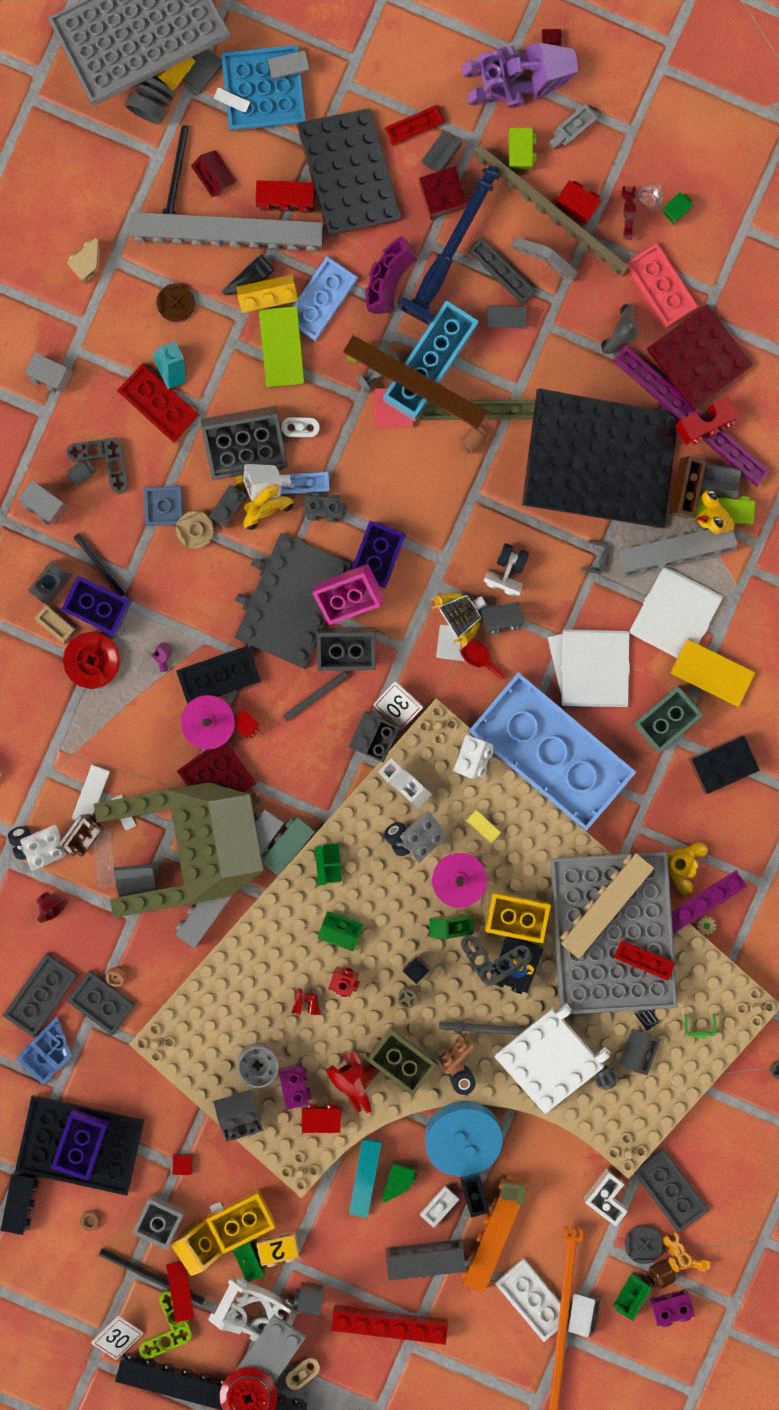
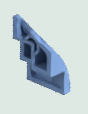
[15,1017,72,1085]

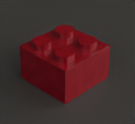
[419,166,467,220]

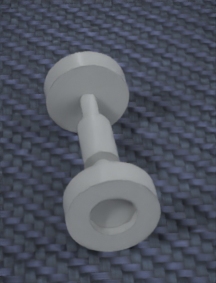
[355,352,402,393]

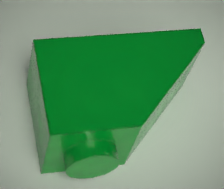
[429,915,474,939]
[382,1161,417,1203]

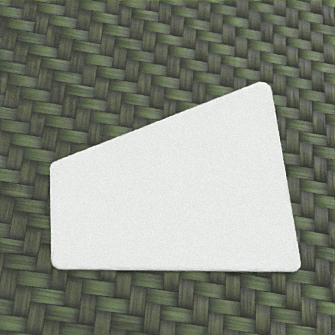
[436,625,465,661]

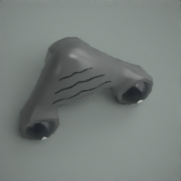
[601,303,640,354]

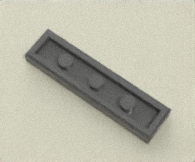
[468,237,536,305]

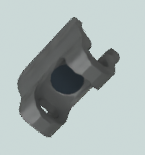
[28,559,72,605]

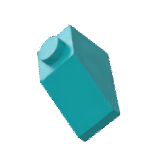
[152,341,185,389]

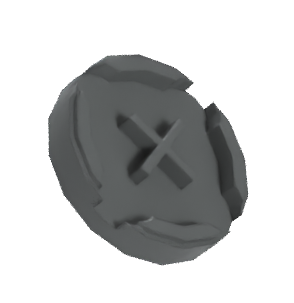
[624,1224,663,1264]

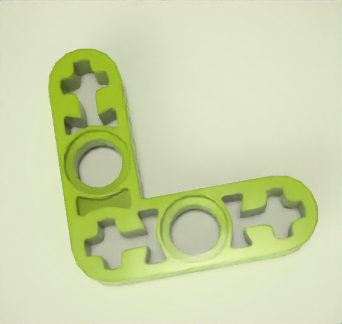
[139,1289,192,1359]

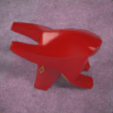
[326,1051,380,1113]

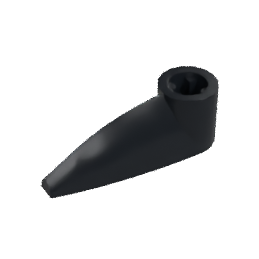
[222,254,275,295]

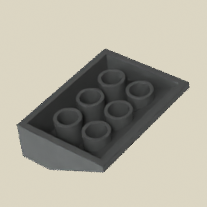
[201,405,288,480]

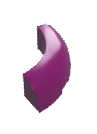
[365,236,417,314]

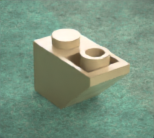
[67,238,101,284]

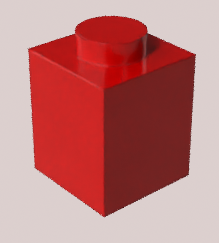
[234,709,261,738]

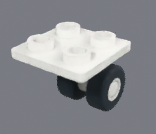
[484,543,529,596]
[8,825,66,871]

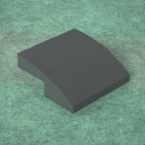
[114,864,157,897]

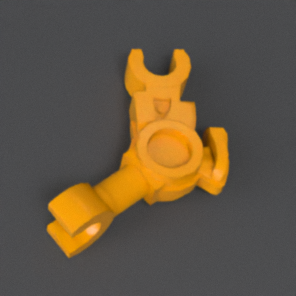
[663,1232,711,1272]

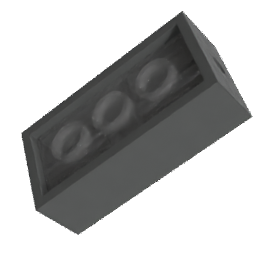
[386,1239,466,1281]

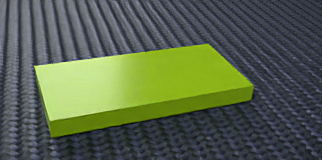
[259,306,305,388]

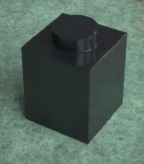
[402,954,430,985]

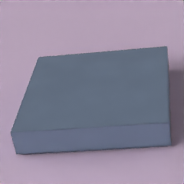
[144,486,184,526]

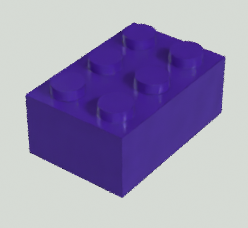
[351,521,406,589]
[61,576,132,636]
[51,1109,110,1181]

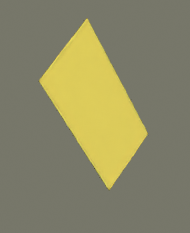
[466,810,501,843]

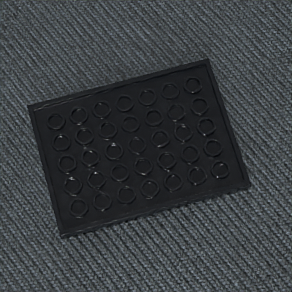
[522,388,678,528]

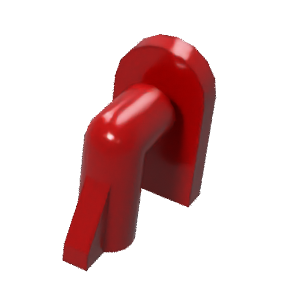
[291,988,321,1015]

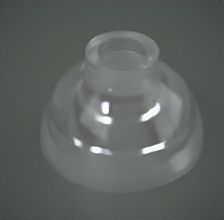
[638,183,663,209]

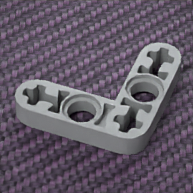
[511,237,578,282]

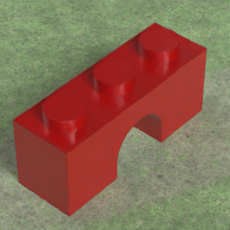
[675,395,740,445]

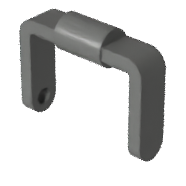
[581,540,609,574]

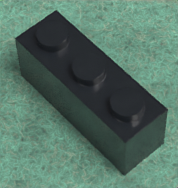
[0,1171,39,1235]

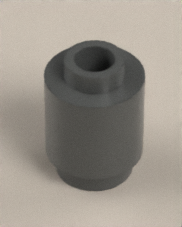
[66,459,96,486]

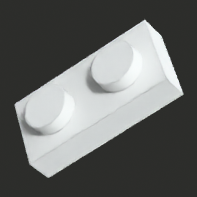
[420,1185,459,1228]

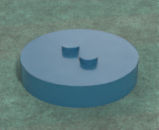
[424,1101,503,1177]

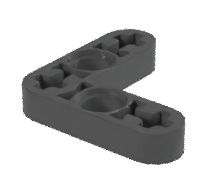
[66,438,128,494]
[461,935,532,986]

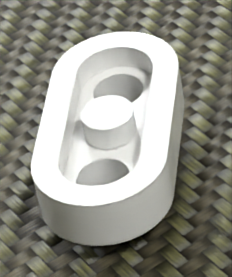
[281,417,320,438]

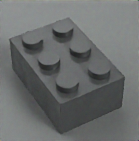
[317,627,376,671]

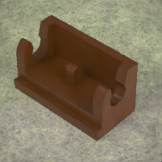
[59,814,104,857]

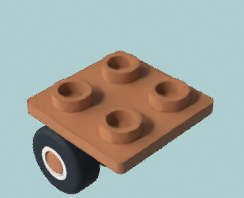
[440,1033,476,1095]

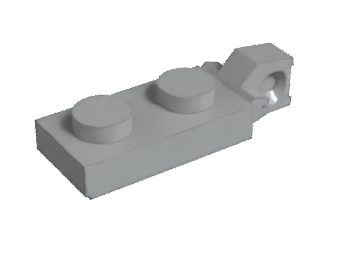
[549,104,598,150]

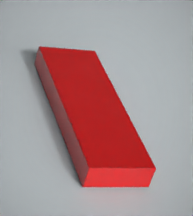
[385,105,445,146]
[613,940,675,981]
[166,1261,195,1323]

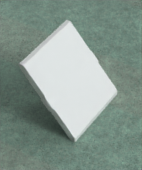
[629,567,723,658]
[561,629,630,707]

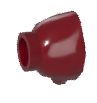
[37,892,68,923]

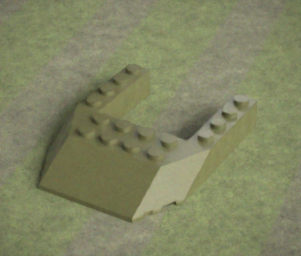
[93,783,264,918]

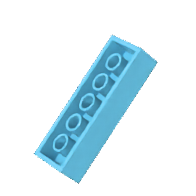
[383,300,479,421]

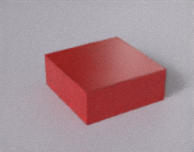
[172,1154,193,1175]

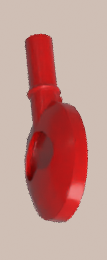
[460,639,506,680]

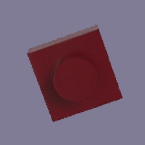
[542,29,562,47]

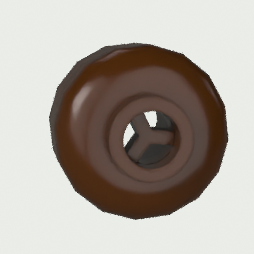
[648,1259,677,1289]

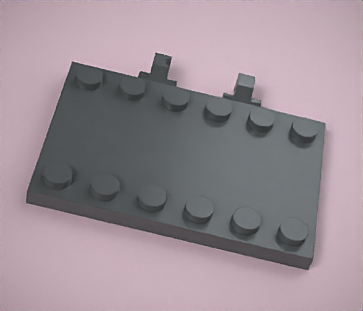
[234,533,351,669]

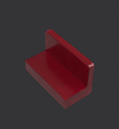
[191,150,236,197]

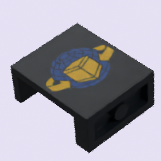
[490,936,544,994]

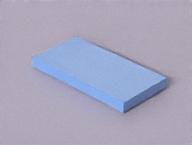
[292,256,359,342]

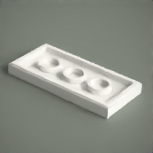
[494,1257,570,1342]

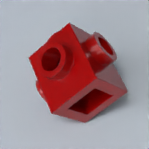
[328,966,360,997]

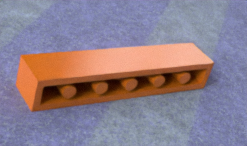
[461,1173,529,1293]

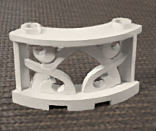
[208,1278,300,1341]

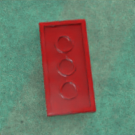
[117,363,200,443]

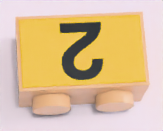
[256,1230,300,1267]

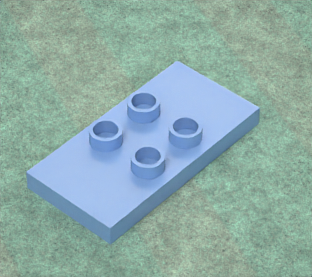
[469,672,636,831]

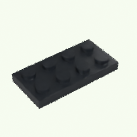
[176,645,261,704]

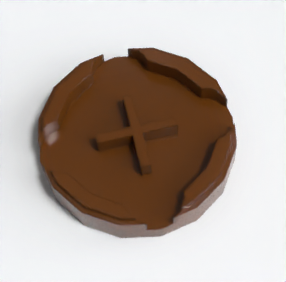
[156,283,195,323]

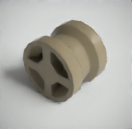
[398,987,417,1009]

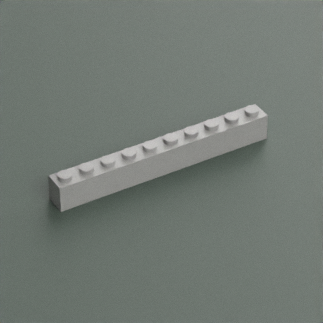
[129,212,323,252]

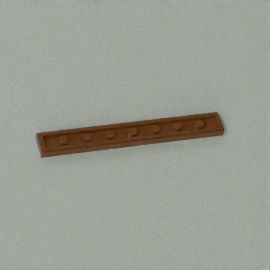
[343,335,488,429]

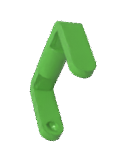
[684,1014,717,1038]

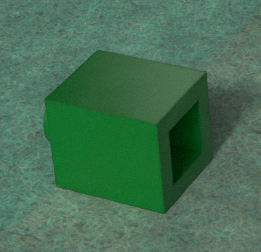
[661,192,693,225]

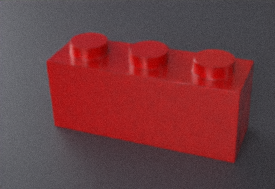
[255,180,315,213]

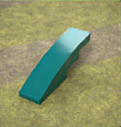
[349,1138,382,1218]

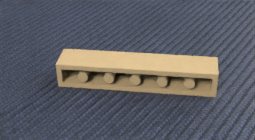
[560,853,654,959]

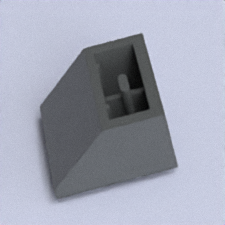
[480,602,524,635]
[349,712,399,763]
[213,1090,263,1142]

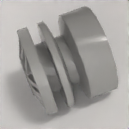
[237,1043,279,1088]

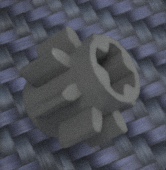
[594,1066,619,1090]

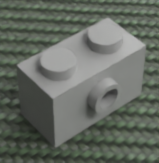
[25,352,73,393]

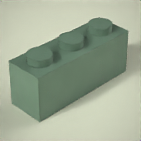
[261,816,316,876]

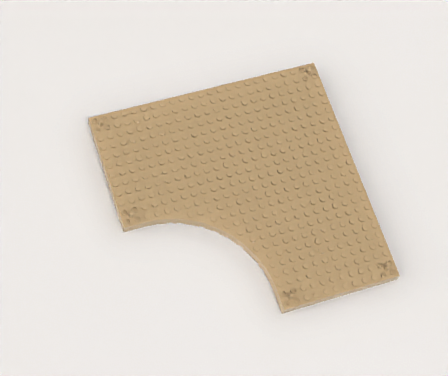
[129,698,779,1198]

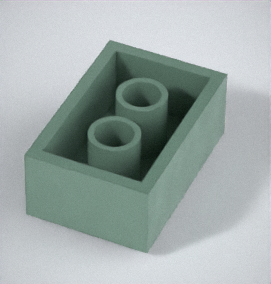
[632,686,703,753]

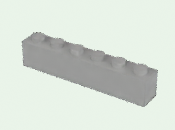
[618,528,738,578]

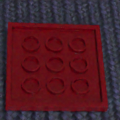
[646,304,753,411]

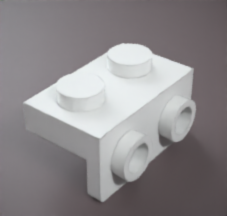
[453,735,493,781]

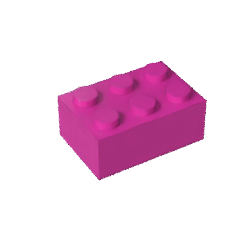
[312,564,384,625]

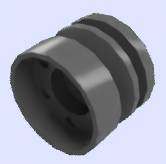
[125,78,175,125]

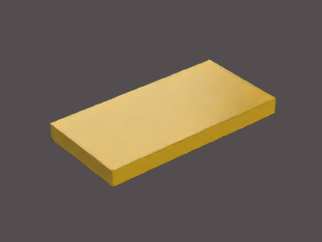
[670,639,755,707]

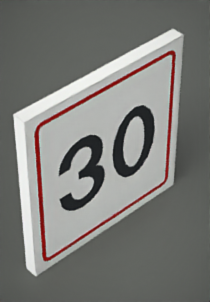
[373,681,423,731]
[91,1315,144,1360]

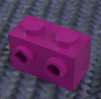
[278,1064,312,1110]
[650,1289,695,1327]

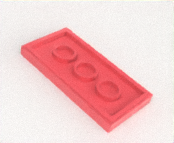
[626,243,698,329]

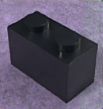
[460,1173,490,1218]

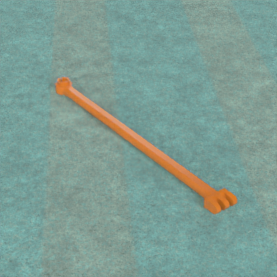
[549,1226,584,1410]

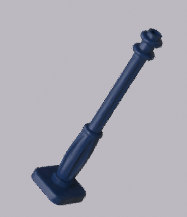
[398,165,500,326]

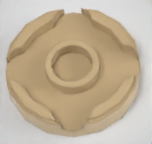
[176,510,214,549]

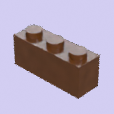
[669,456,707,519]

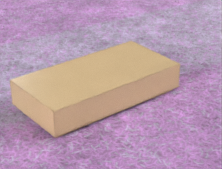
[34,604,76,644]

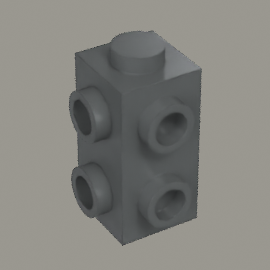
[303,493,347,523]

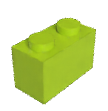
[508,128,536,171]

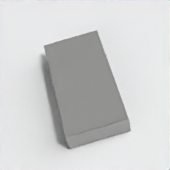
[267,51,310,80]

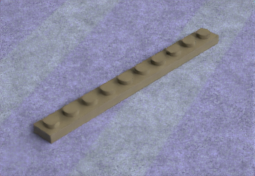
[474,145,629,276]

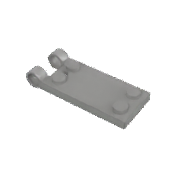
[236,1314,306,1400]

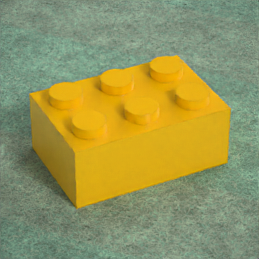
[484,891,551,943]
[206,1189,276,1254]

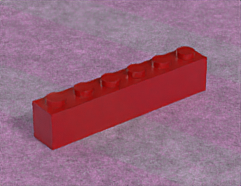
[331,1305,448,1345]

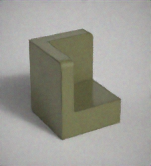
[500,1179,526,1205]

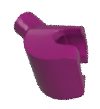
[151,642,172,672]

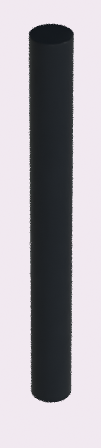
[73,533,128,597]

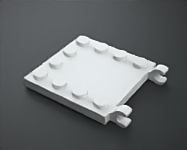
[494,1003,611,1114]

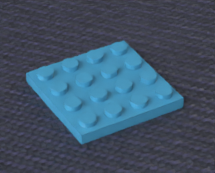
[221,45,306,131]

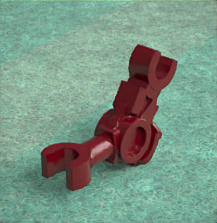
[621,186,636,240]

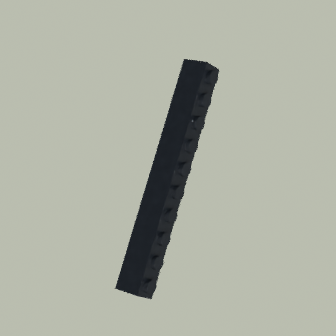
[115,1353,307,1410]

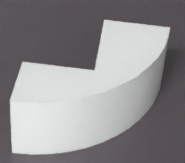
[378,758,432,808]

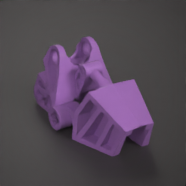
[461,43,578,108]

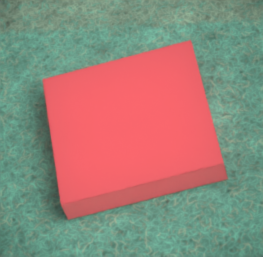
[374,388,413,428]

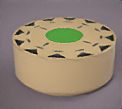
[696,916,716,935]

